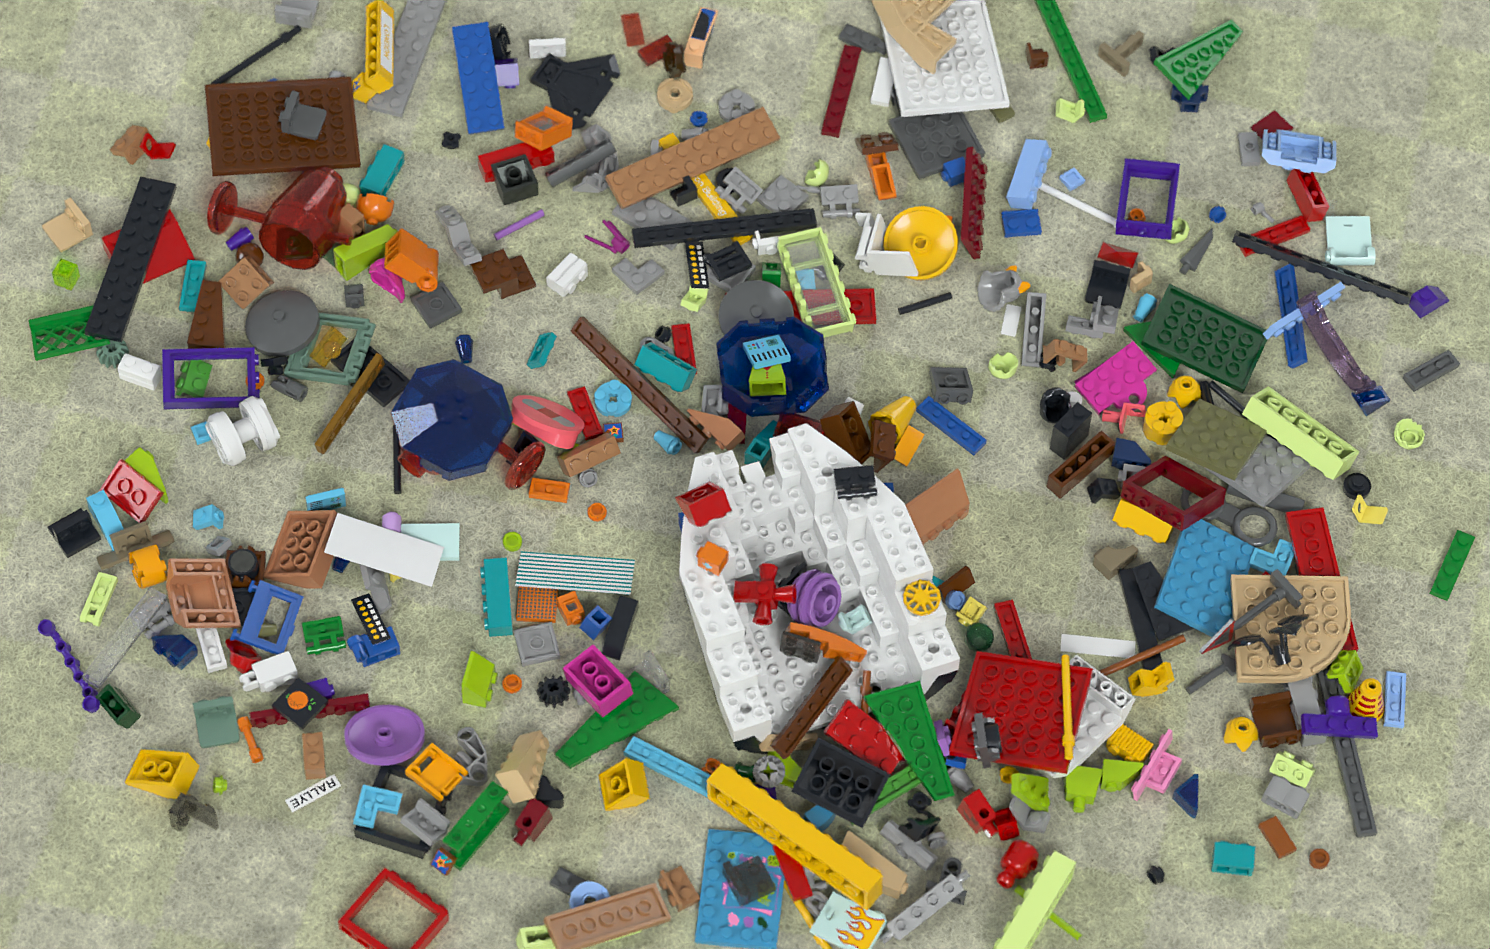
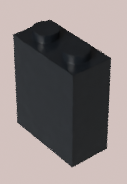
[1049,402,1092,460]

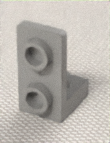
[1009,795,1051,833]

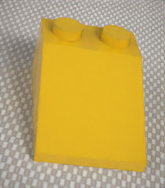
[125,749,200,800]

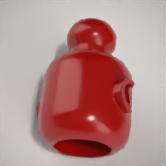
[996,840,1039,889]

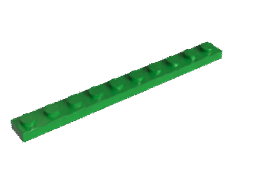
[1034,0,1107,123]

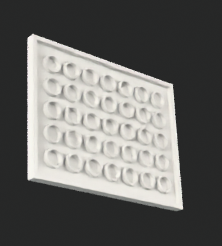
[879,0,1010,117]

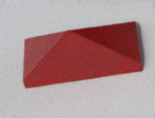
[1097,242,1138,269]

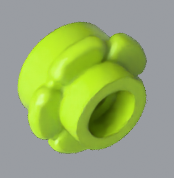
[213,775,227,795]

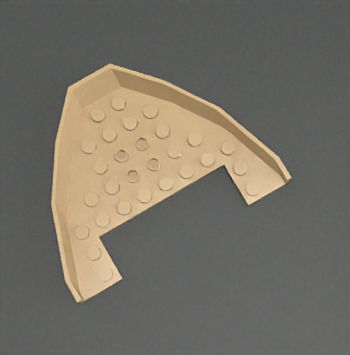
[871,0,957,74]

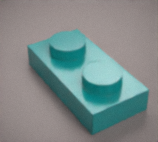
[526,332,557,369]

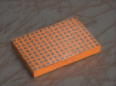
[516,586,558,623]

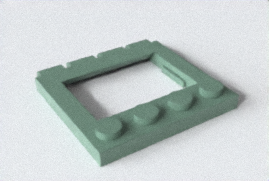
[284,313,376,386]

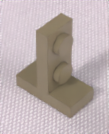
[1098,31,1144,77]

